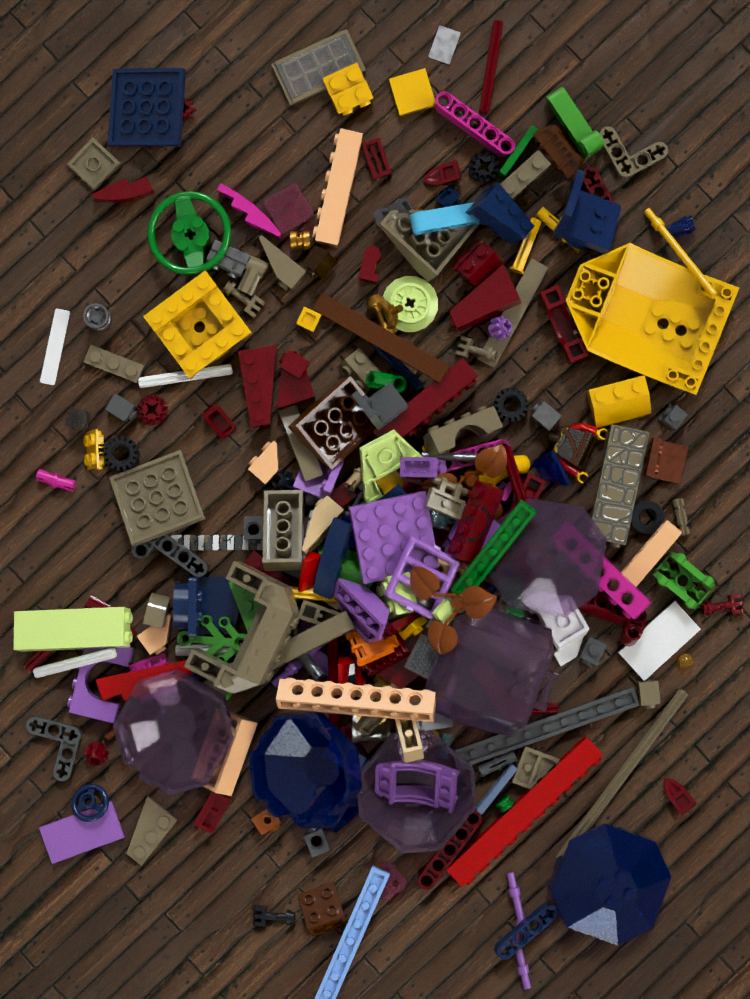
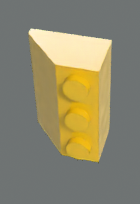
[586,375,652,428]

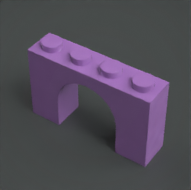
[67,646,135,723]

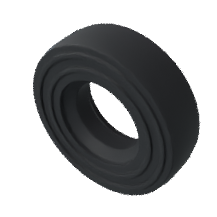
[630,500,664,535]

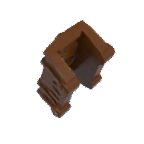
[533,125,585,180]

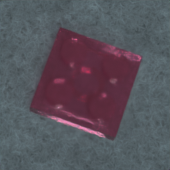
[263,182,315,236]

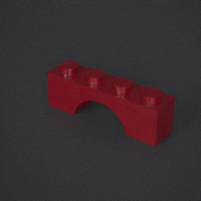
[539,285,589,365]

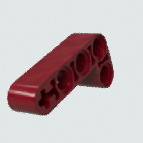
[572,587,647,647]

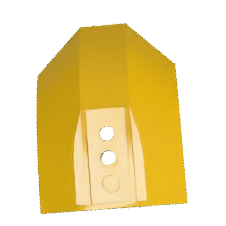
[566,242,739,395]

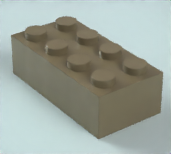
[262,490,305,571]

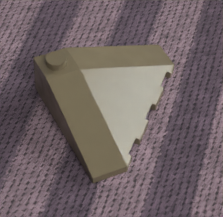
[379,210,478,282]

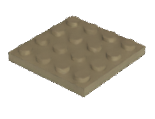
[109,450,205,547]

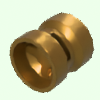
[290,230,310,250]

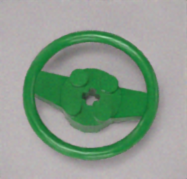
[147,191,231,275]

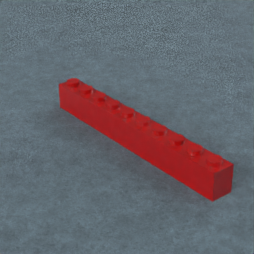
[446,736,603,887]

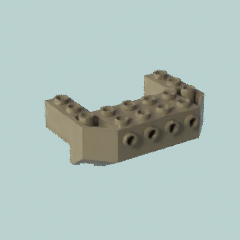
[184,561,300,694]

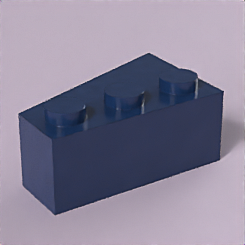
[465,183,535,244]

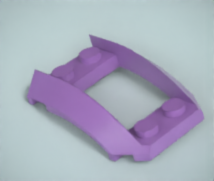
[375,760,460,814]

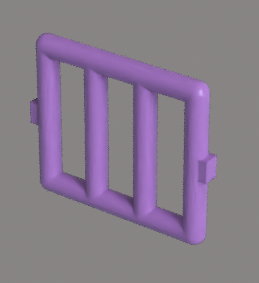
[385,536,460,620]

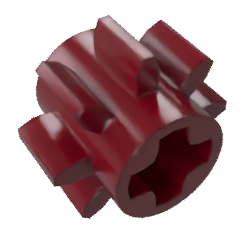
[183,97,197,123]
[83,742,109,766]

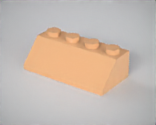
[191,707,258,796]

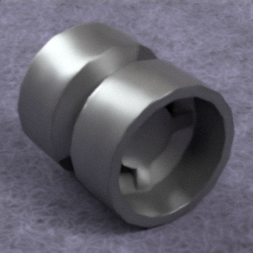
[83,303,112,331]

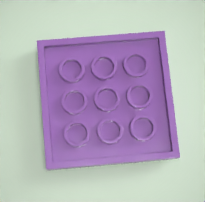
[349,491,439,584]

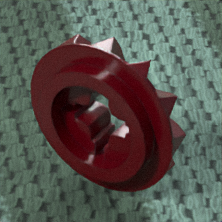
[137,395,168,425]

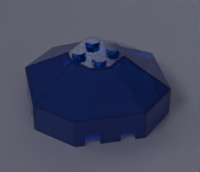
[248,711,363,828]
[547,823,671,945]

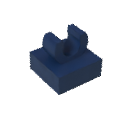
[435,187,461,208]

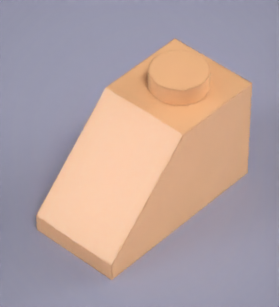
[137,613,172,655]

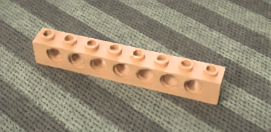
[276,678,436,722]

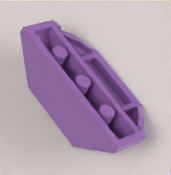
[334,578,390,643]

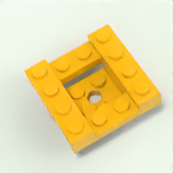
[143,271,252,379]

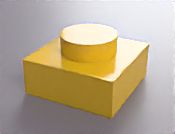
[296,307,322,333]

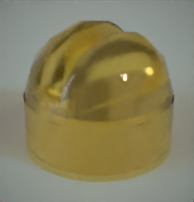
[678,653,694,668]

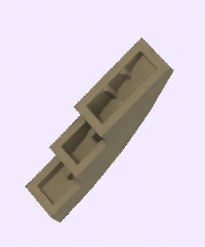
[278,405,323,482]

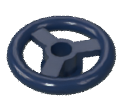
[71,784,109,822]

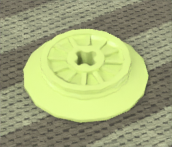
[383,276,438,332]

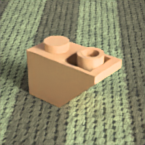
[248,441,279,485]

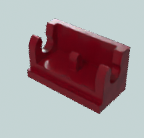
[193,791,232,833]

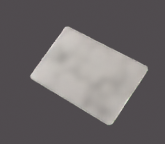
[429,26,460,64]

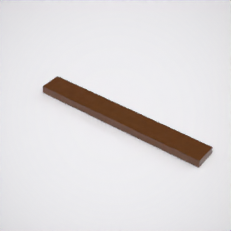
[312,293,451,384]

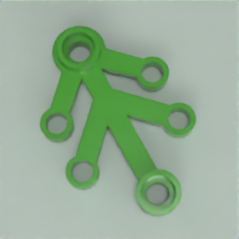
[177,615,246,663]

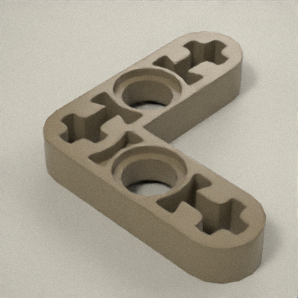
[599,126,668,179]

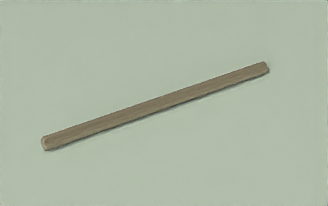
[556,689,688,863]

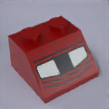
[338,653,366,698]

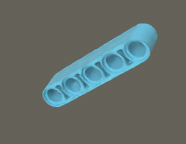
[409,202,481,235]

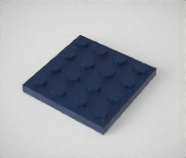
[108,68,186,146]

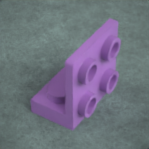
[293,459,344,499]

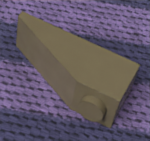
[259,235,307,291]
[298,599,355,635]

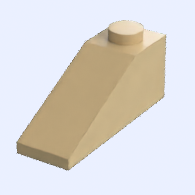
[302,496,346,556]

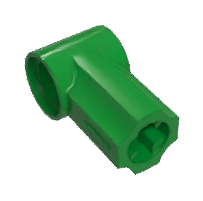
[366,371,407,393]

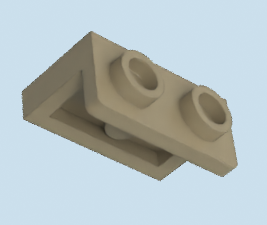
[338,348,380,393]

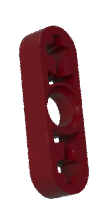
[582,167,614,203]

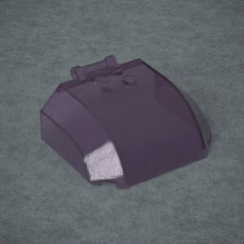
[425,608,559,737]

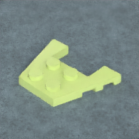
[359,429,423,503]

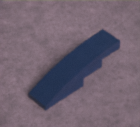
[313,517,352,599]

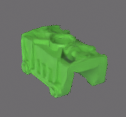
[652,552,715,610]

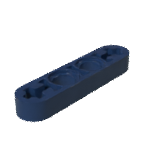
[494,903,558,960]

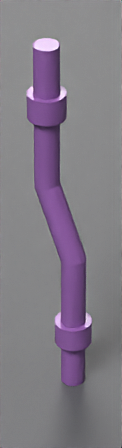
[506,872,531,989]

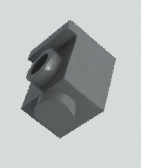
[658,404,688,431]

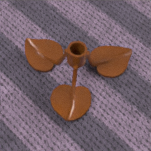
[421,444,507,522]
[410,566,497,655]

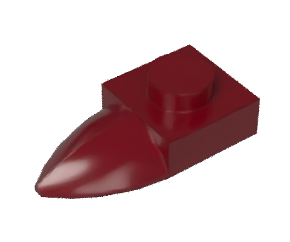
[423,160,462,185]
[664,778,697,815]

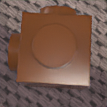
[251,804,283,835]

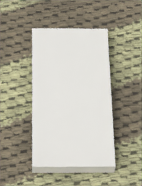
[618,601,701,681]

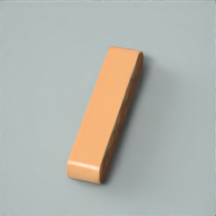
[609,520,682,601]

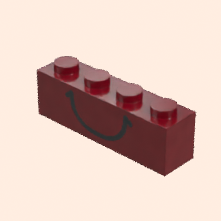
[447,480,505,562]

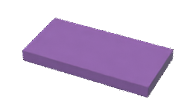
[39,801,125,864]

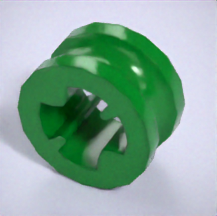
[495,795,515,813]

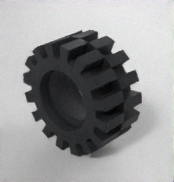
[493,387,529,423]
[103,436,140,471]

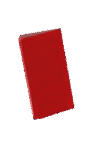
[298,551,321,592]

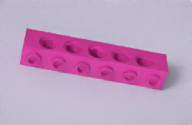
[550,522,652,619]

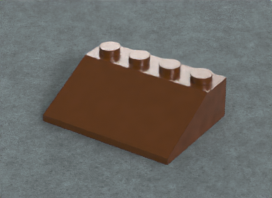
[288,376,376,470]

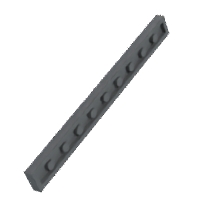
[452,687,640,769]

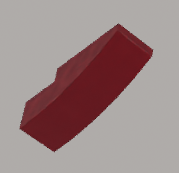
[91,177,155,203]

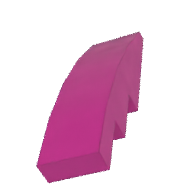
[217,183,282,240]

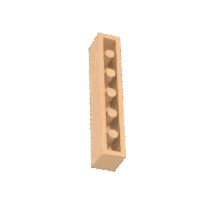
[312,128,363,248]

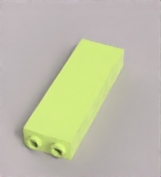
[13,607,133,652]

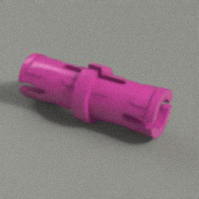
[36,469,76,492]

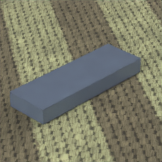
[476,763,517,815]

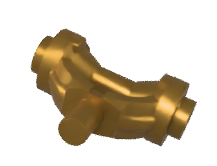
[366,294,403,334]

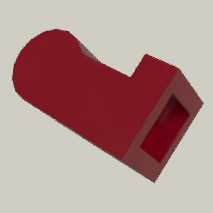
[358,245,381,284]

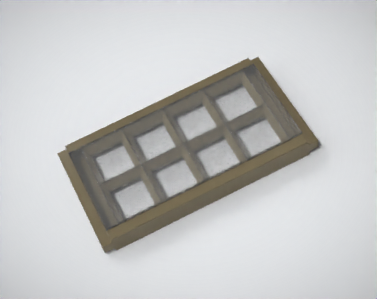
[271,29,366,106]

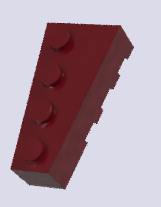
[238,345,277,429]

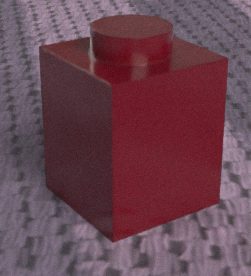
[279,350,310,380]

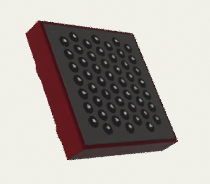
[403,633,455,685]

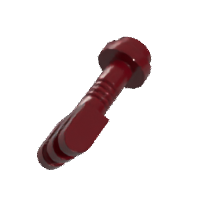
[701,594,745,616]

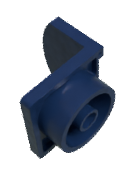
[553,169,621,254]
[173,577,239,637]

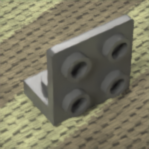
[352,382,409,431]

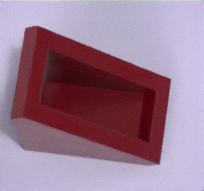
[202,403,237,440]

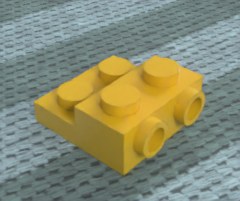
[322,62,373,116]

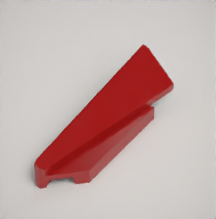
[96,660,194,701]

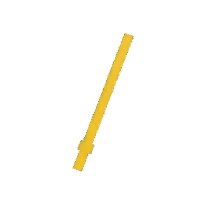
[644,208,718,298]

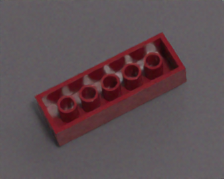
[373,358,478,439]

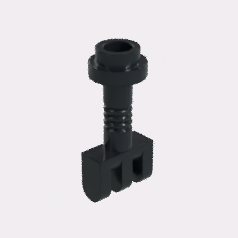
[253,905,296,927]

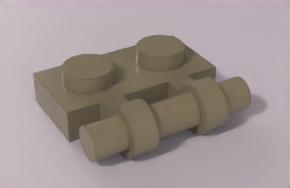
[424,476,468,520]

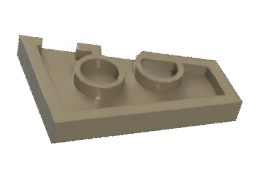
[126,796,178,866]

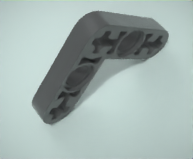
[26,716,82,781]

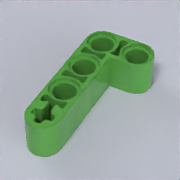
[545,87,604,159]

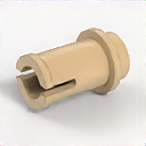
[344,467,362,492]

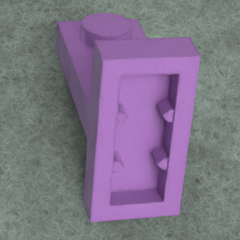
[400,457,447,478]

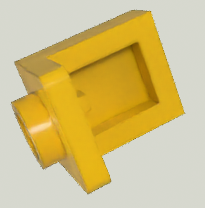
[399,615,427,640]

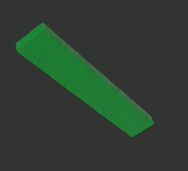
[450,499,537,595]

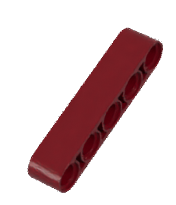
[418,808,482,890]

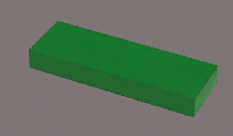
[499,125,538,179]

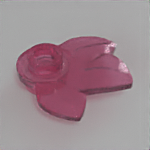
[379,862,407,900]

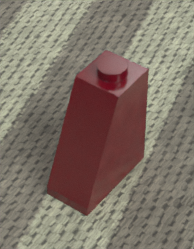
[277,351,315,409]

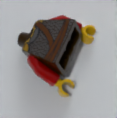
[547,423,608,483]

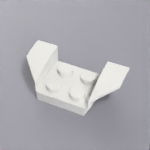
[523,590,590,666]

